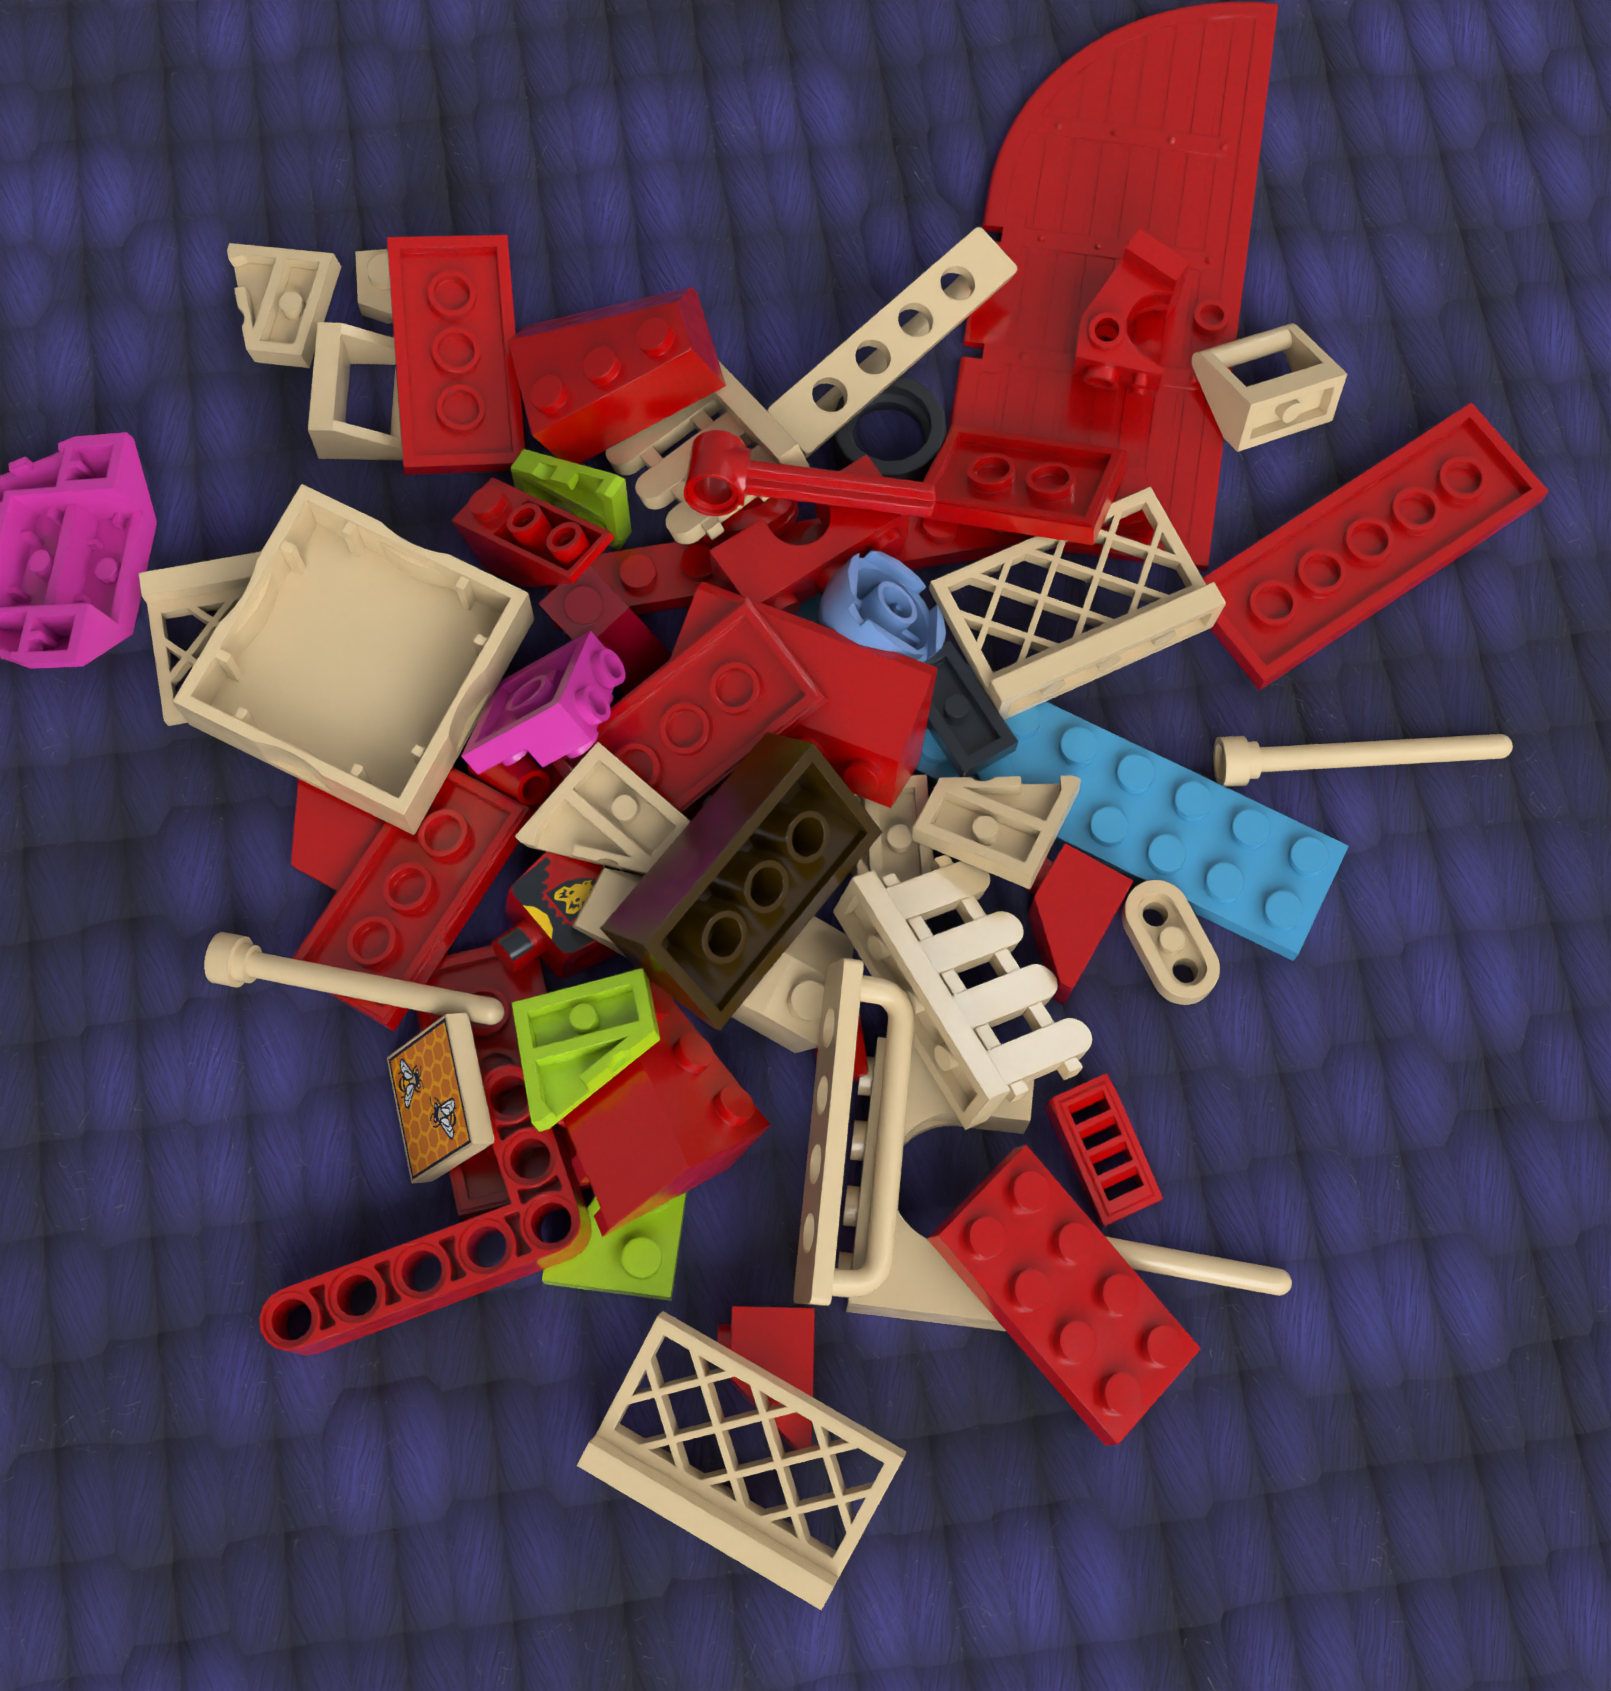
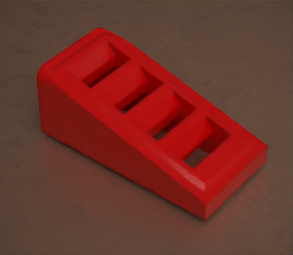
[1044,1074,1163,1228]

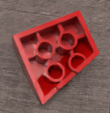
[508,287,726,464]
[557,979,771,1237]

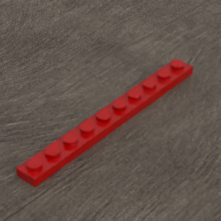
[547,465,1153,628]

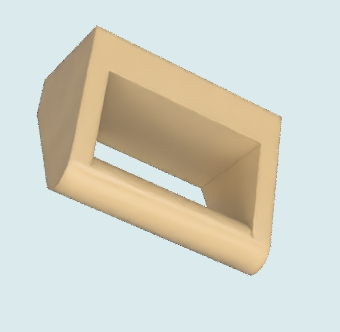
[308,322,402,460]
[1192,323,1347,452]

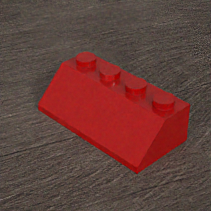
[670,581,937,808]

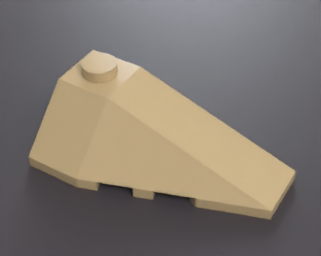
[572,868,854,1053]

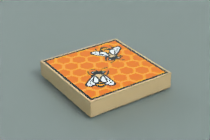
[387,1013,495,1184]

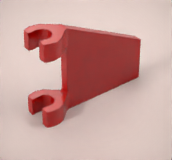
[291,778,384,891]

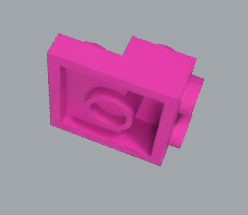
[462,630,625,774]

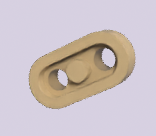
[1122,880,1220,1005]

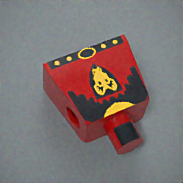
[492,852,624,979]

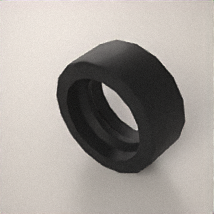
[831,376,946,482]

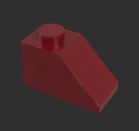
[539,566,672,696]

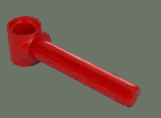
[684,430,936,517]

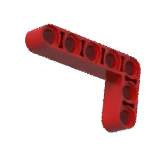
[259,1064,592,1356]

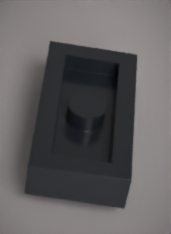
[925,640,1018,777]

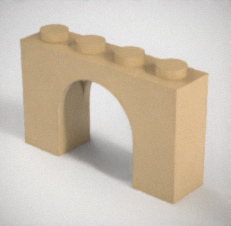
[838,1037,1034,1331]

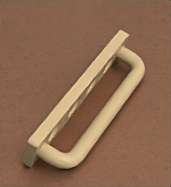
[767,227,1017,458]
[793,958,915,1306]

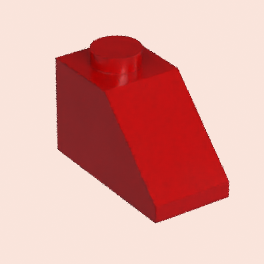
[1025,843,1133,1005]
[717,1306,815,1451]

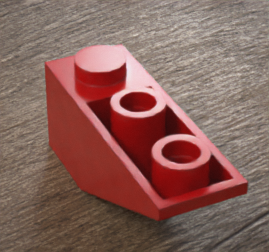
[451,477,615,588]

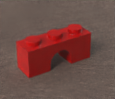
[709,455,909,615]

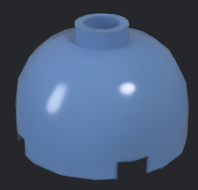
[818,551,946,663]

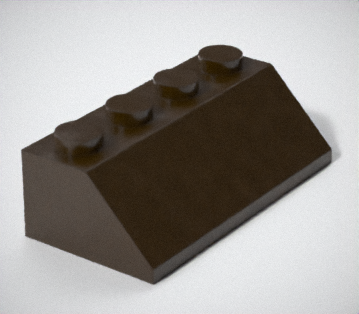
[600,732,882,1030]

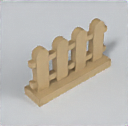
[606,360,810,544]
[833,854,1092,1130]

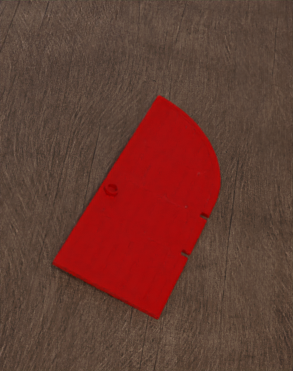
[948,2,1278,571]

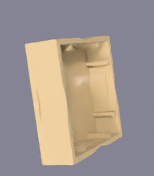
[172,484,534,835]

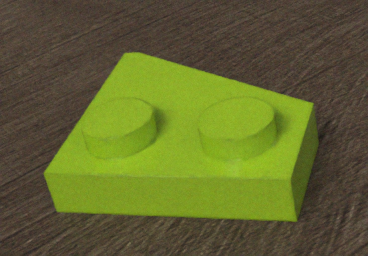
[511,449,632,551]
[512,968,661,1132]
[542,1192,687,1301]

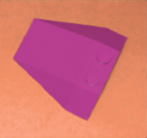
[0,432,157,669]

